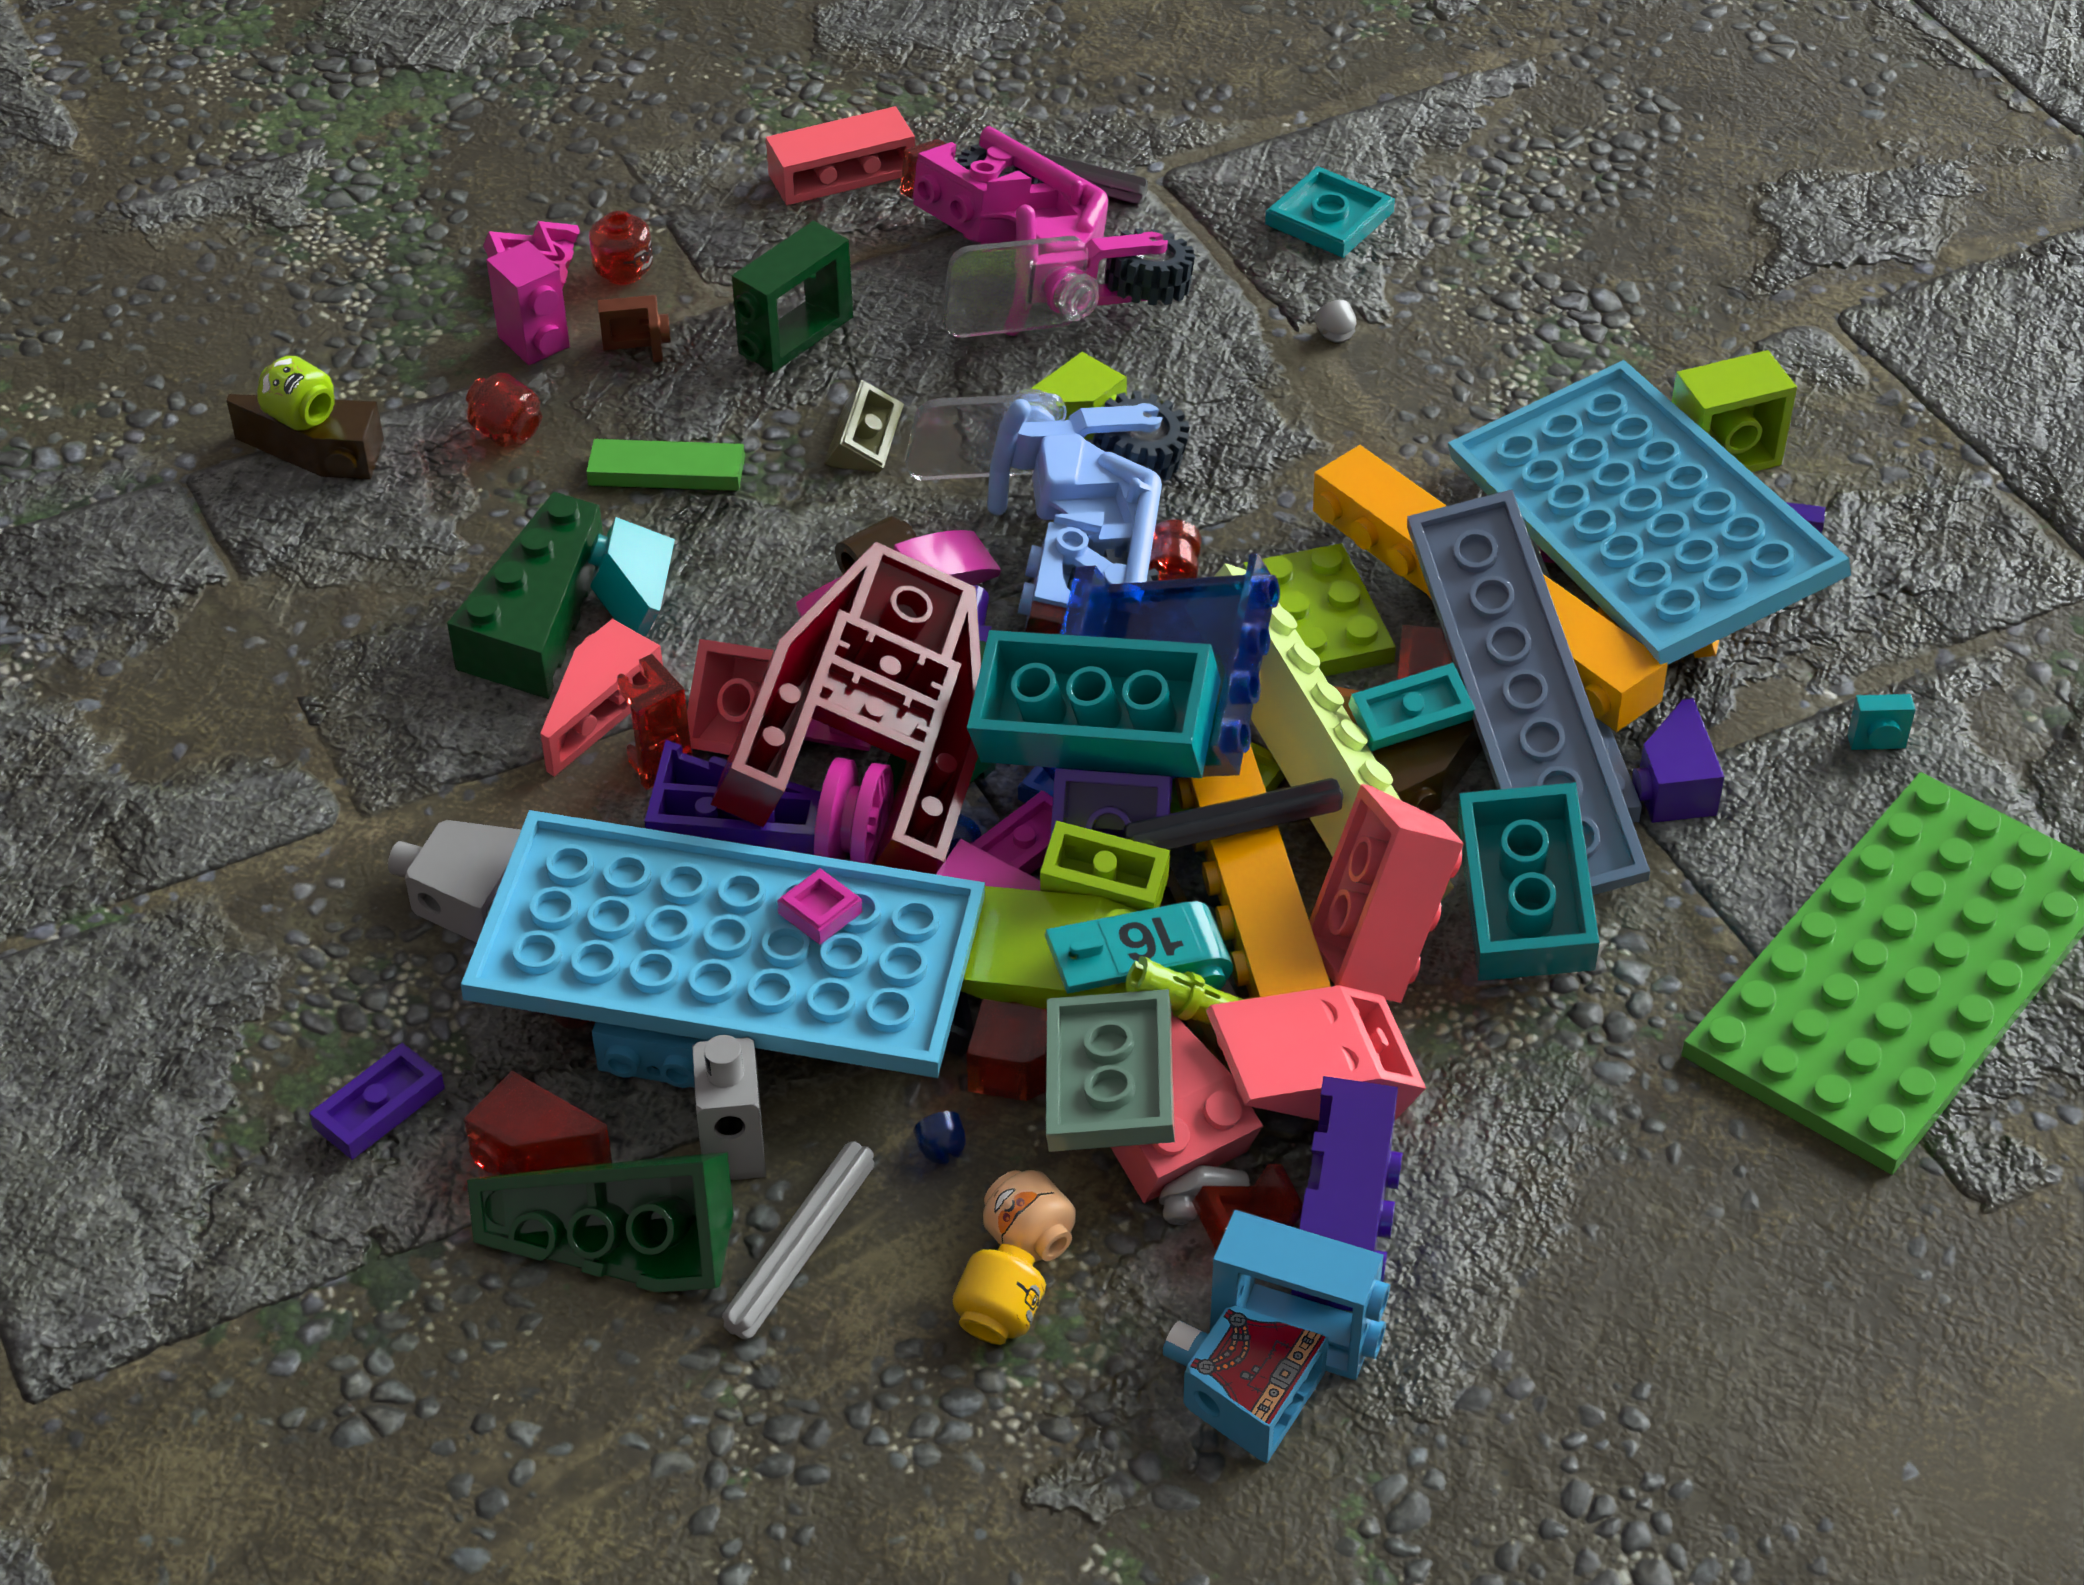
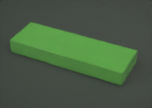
[586,439,745,491]

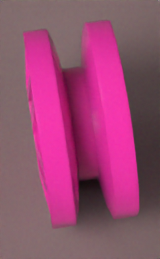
[814,757,894,864]

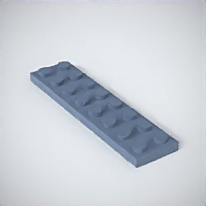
[1407,489,1650,895]

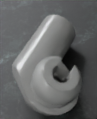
[1159,1165,1249,1225]

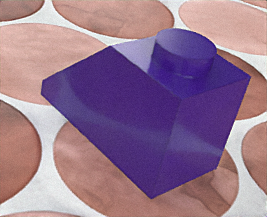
[1632,698,1725,823]

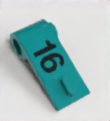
[1045,901,1233,994]

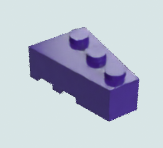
[644,740,821,855]
[1291,1076,1403,1311]

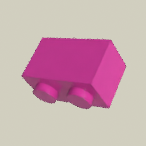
[486,241,570,365]

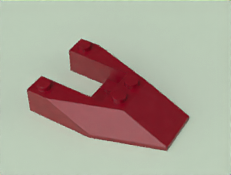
[710,542,981,875]

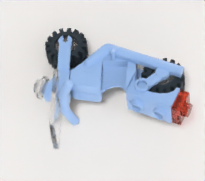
[905,389,1190,640]

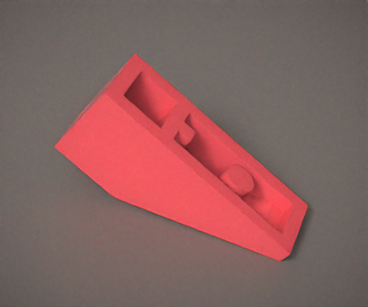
[540,619,665,777]

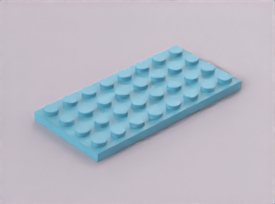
[1448,360,1851,665]
[461,810,985,1078]

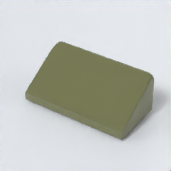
[824,380,904,472]

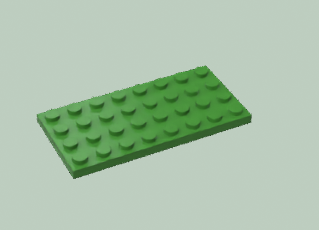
[1681,772,2084,1175]

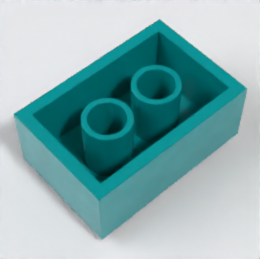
[1458,782,1600,981]

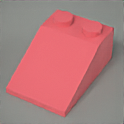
[1111,1011,1263,1203]

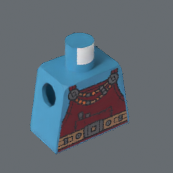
[1163,1306,1329,1463]

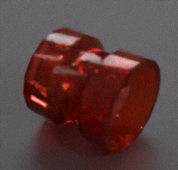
[1148,519,1202,593]

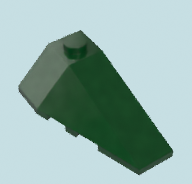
[467,1152,734,1292]

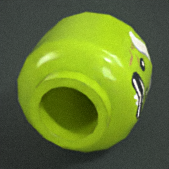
[257,356,335,430]

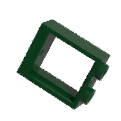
[731,220,853,373]

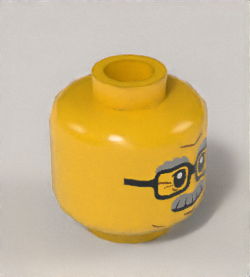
[953,1244,1046,1345]

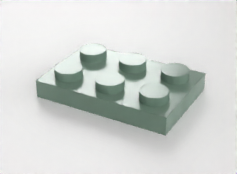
[1046,989,1175,1152]

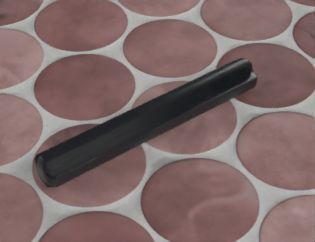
[1123,778,1344,850]

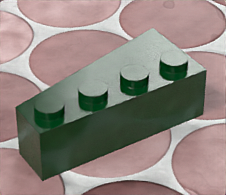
[447,492,603,699]

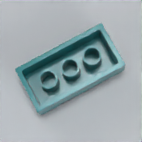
[967,630,1221,778]

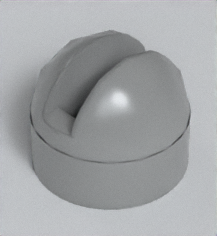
[1314,300,1357,343]

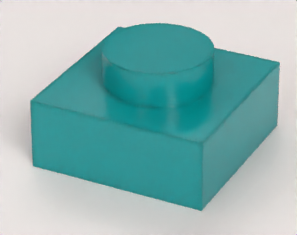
[1847,694,1916,750]

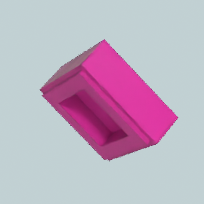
[777,868,862,945]

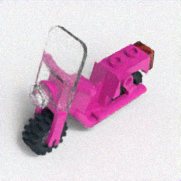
[900,126,1195,338]

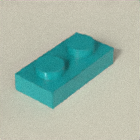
[1348,663,1476,751]

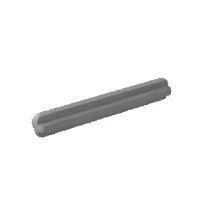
[722,1141,874,1340]

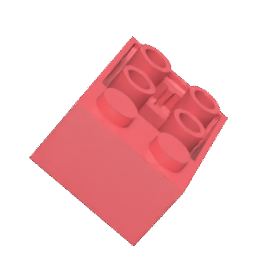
[1206,985,1426,1121]

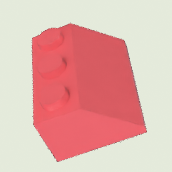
[1309,784,1464,1003]

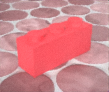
[766,106,916,206]

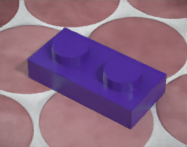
[309,1042,445,1160]

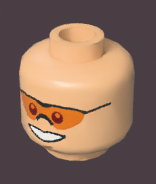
[983,1170,1076,1262]

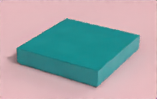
[1265,166,1395,258]

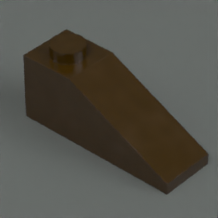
[226,394,384,479]
[1371,718,1483,815]

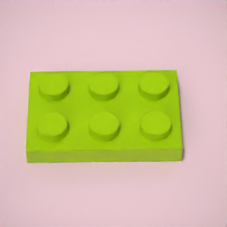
[1243,543,1396,676]

